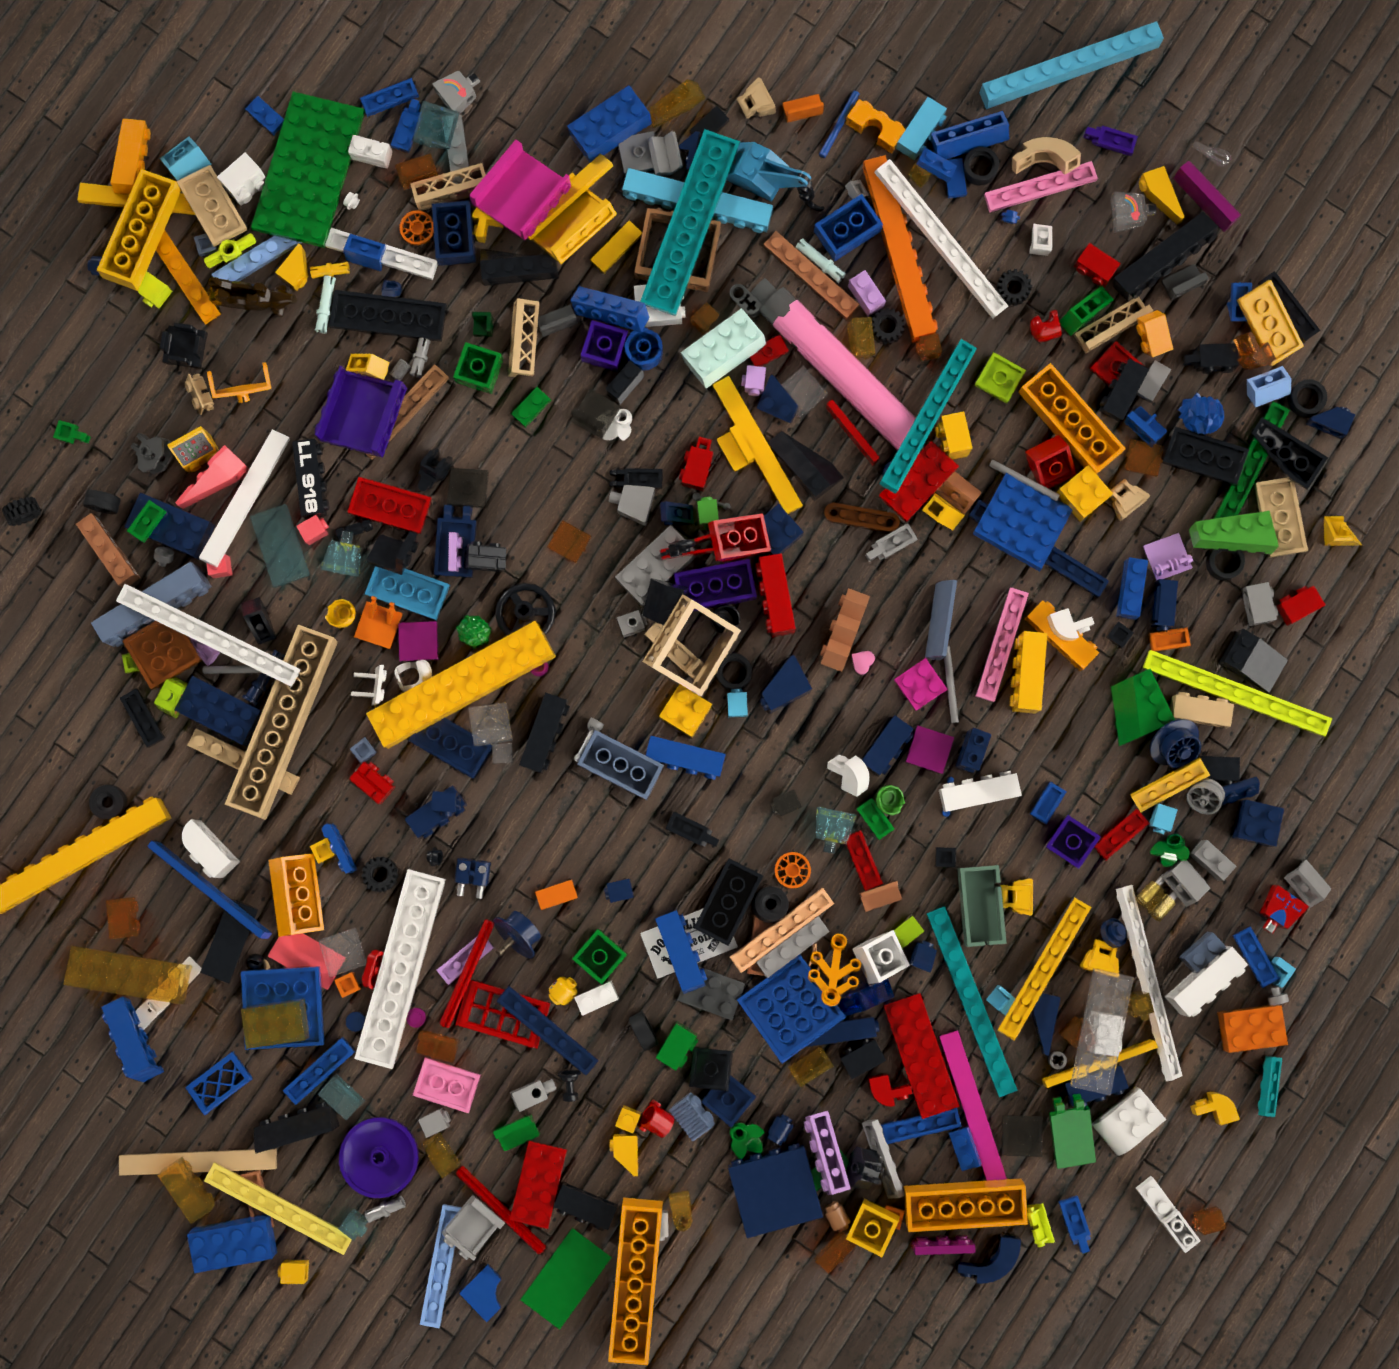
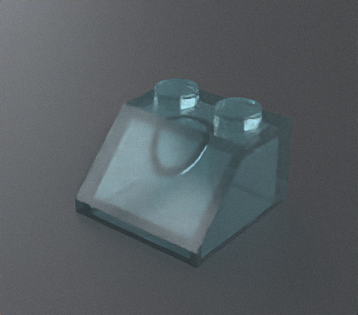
[413,101,460,149]

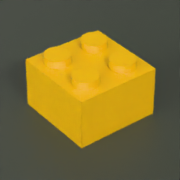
[935,411,972,460]
[1056,465,1113,522]
[659,684,712,738]
[846,1198,900,1257]

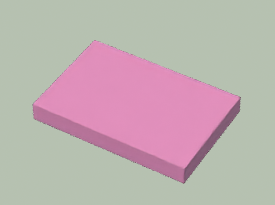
[413,1057,481,1113]

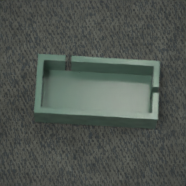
[957,865,1007,947]

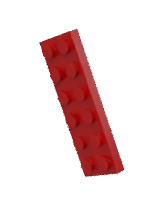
[883,993,960,1119]

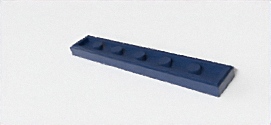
[496,986,599,1075]

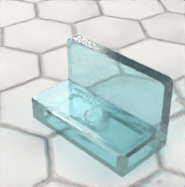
[318,1074,366,1120]

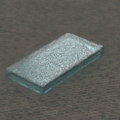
[250,504,311,588]

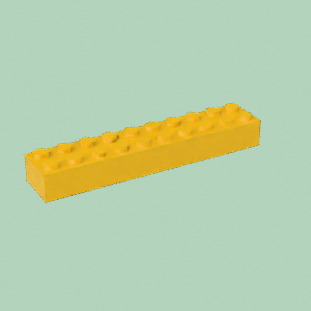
[366,621,556,749]

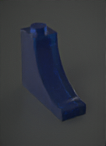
[832,978,895,1016]

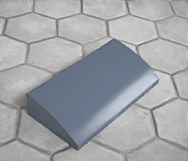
[925,580,957,661]

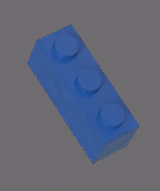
[1116,557,1148,620]

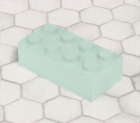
[681,308,766,388]

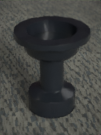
[557,1070,581,1102]

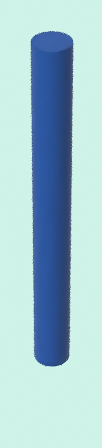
[819,90,860,158]

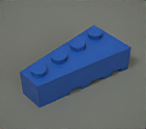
[102,996,164,1082]

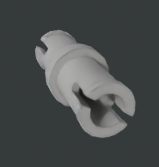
[410,338,431,378]
[365,1196,406,1223]

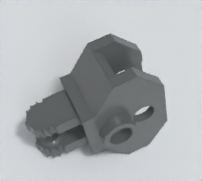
[131,433,174,475]

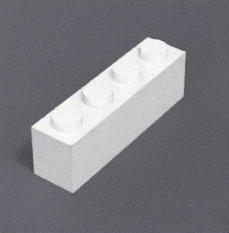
[939,771,1022,812]

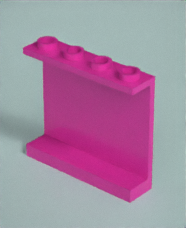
[469,140,571,240]

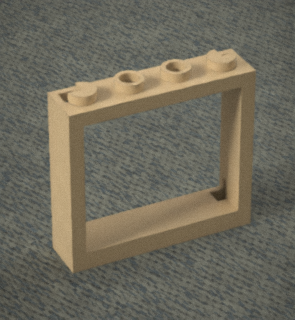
[642,594,741,697]

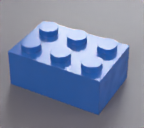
[814,194,883,262]

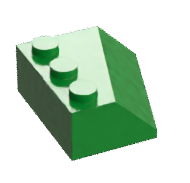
[1111,669,1175,747]

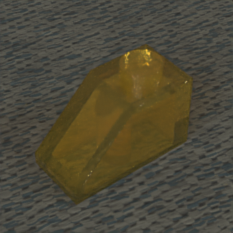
[423,1132,462,1179]

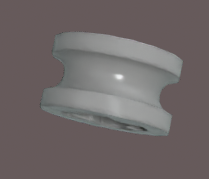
[1048,1051,1067,1069]

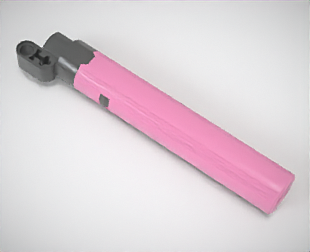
[730,278,916,451]

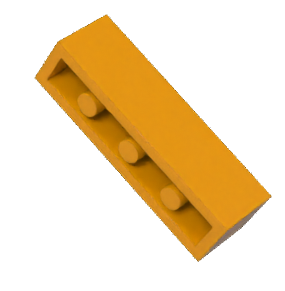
[111,119,151,195]
[1024,600,1099,671]

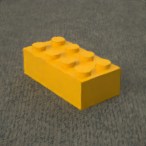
[1010,631,1047,714]

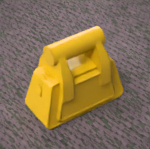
[1000,878,1033,916]
[1080,939,1119,978]

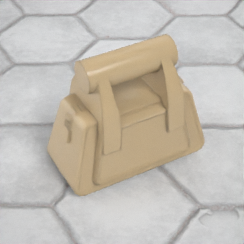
[737,78,776,119]
[1110,479,1150,521]

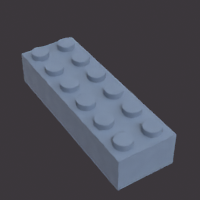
[91,562,212,647]

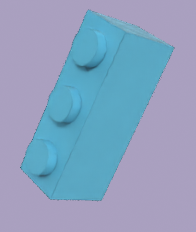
[896,97,947,161]

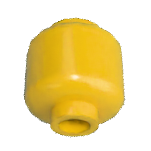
[549,976,578,1006]

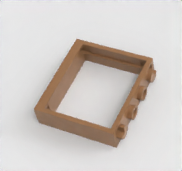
[634,208,721,292]

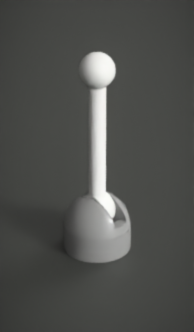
[574,717,604,762]

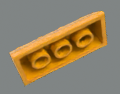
[268,853,324,937]

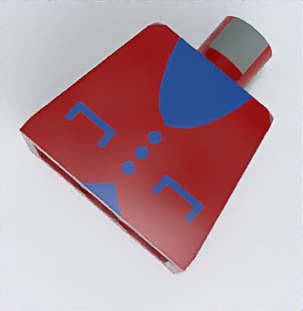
[1260,885,1309,934]

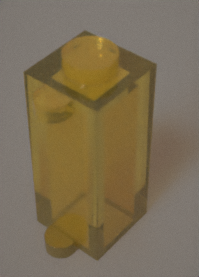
[1120,990,1154,1021]

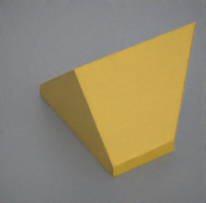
[1324,516,1362,546]

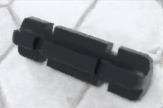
[335,519,373,540]

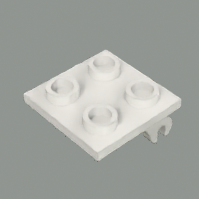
[351,665,386,706]

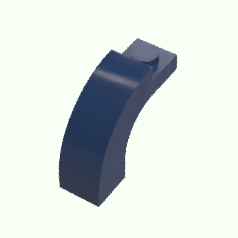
[955,1234,1021,1284]

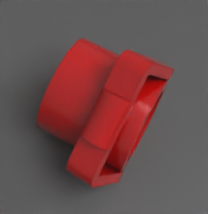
[637,1099,674,1138]

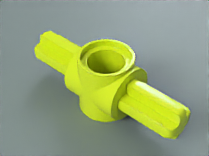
[204,233,256,268]

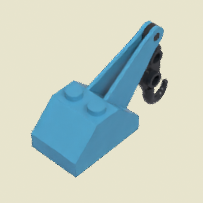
[727,142,824,212]

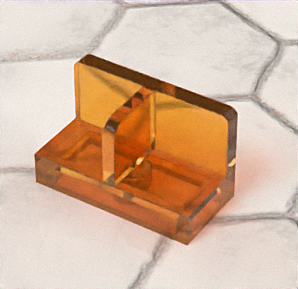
[416,1030,460,1062]
[814,1231,856,1274]

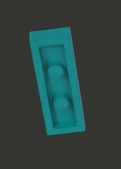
[1258,1056,1282,1117]

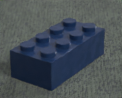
[125,493,215,560]
[174,676,262,746]

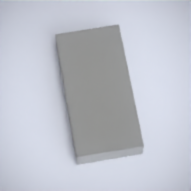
[1136,360,1171,403]

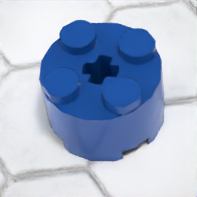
[625,328,663,371]

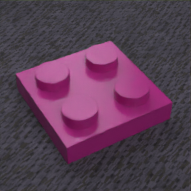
[894,658,948,711]

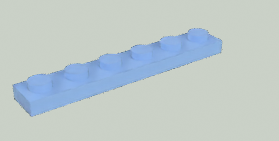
[212,236,302,281]
[420,1204,462,1328]

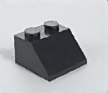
[643,578,688,625]

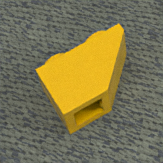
[922,493,965,530]

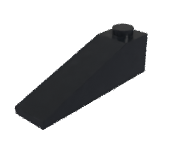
[1251,417,1328,490]
[767,431,844,501]

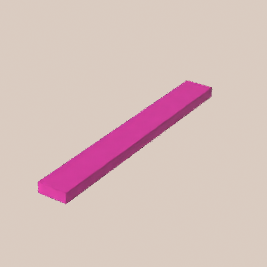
[939,1030,1007,1181]

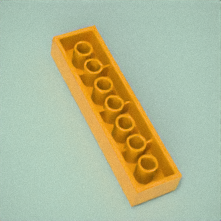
[608,1197,663,1365]

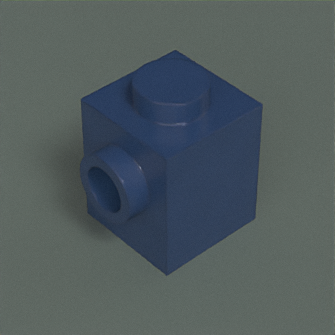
[431,791,461,816]

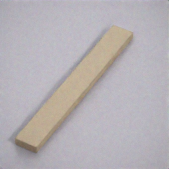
[119,1148,277,1176]

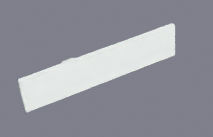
[135,956,202,1030]

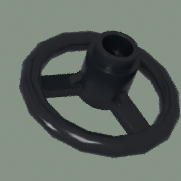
[495,583,556,636]

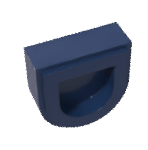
[381,280,402,297]

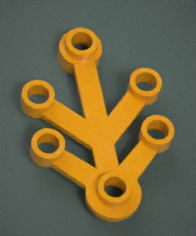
[808,934,861,1006]

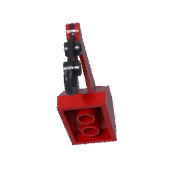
[660,513,771,562]

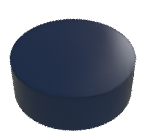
[346,1011,366,1032]

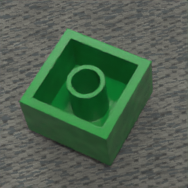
[453,342,504,394]
[572,929,628,985]
[656,1021,698,1071]

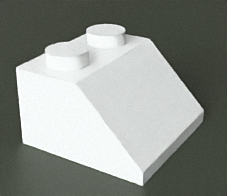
[852,930,910,984]

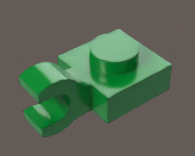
[53,420,91,444]

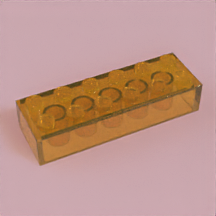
[63,946,192,1004]

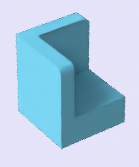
[1271,957,1296,988]
[986,985,1016,1016]

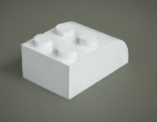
[182,819,240,878]
[1092,1086,1166,1156]

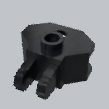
[418,448,453,492]
[846,1146,884,1190]

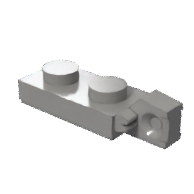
[865,523,918,562]

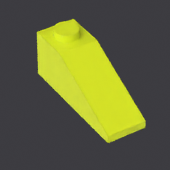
[138,271,173,309]

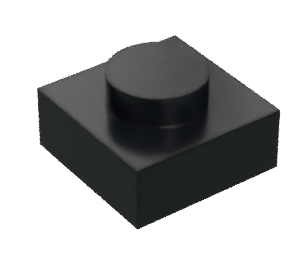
[1106,621,1134,649]
[935,847,956,867]

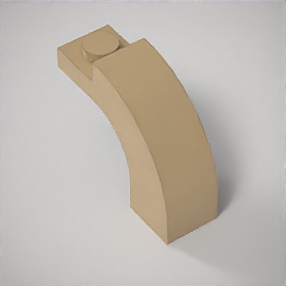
[1012,137,1081,175]

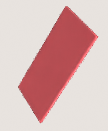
[268,933,346,990]

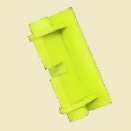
[1027,1203,1055,1247]

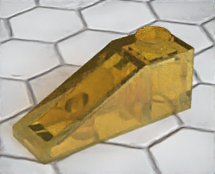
[647,79,706,128]

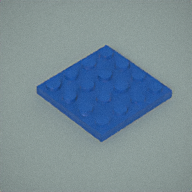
[973,472,1072,572]
[737,954,846,1064]
[241,966,324,1050]

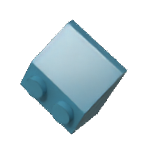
[160,136,211,181]

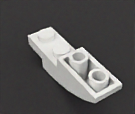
[1136,1176,1200,1253]

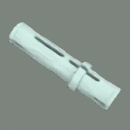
[795,238,846,283]
[315,276,336,334]

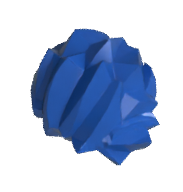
[1178,393,1224,435]

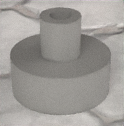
[154,547,174,567]
[1267,987,1289,1006]

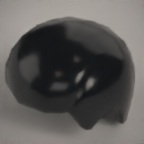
[710,605,741,634]

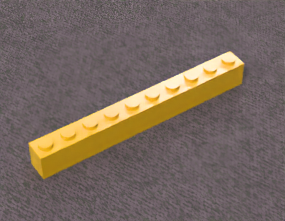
[0,797,171,914]

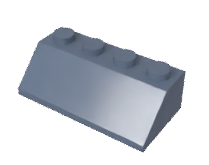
[577,730,664,800]

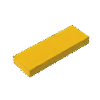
[590,220,642,274]

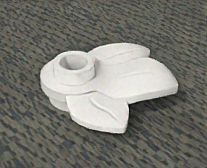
[597,409,632,441]

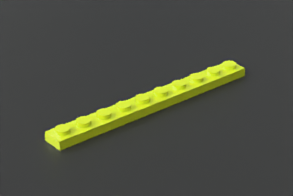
[1142,650,1332,737]

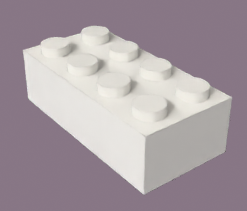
[1165,946,1248,1017]

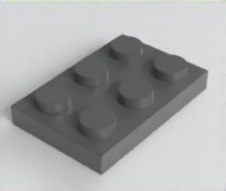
[677,966,745,1020]

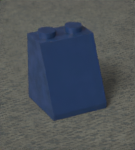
[760,655,812,714]

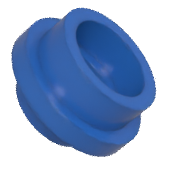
[1001,210,1020,224]

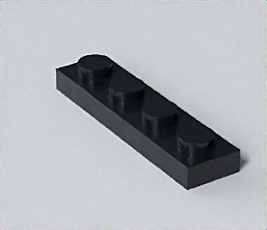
[1258,271,1320,343]

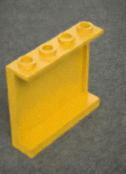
[532,172,617,264]

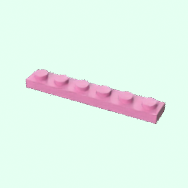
[984,161,1098,213]
[975,587,1029,702]

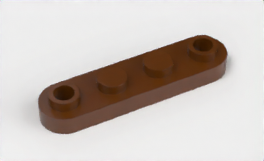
[824,503,900,533]

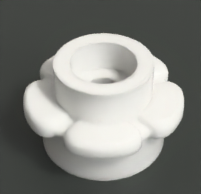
[343,192,360,210]

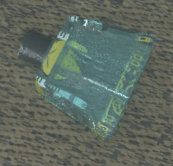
[320,531,361,577]
[816,807,857,854]

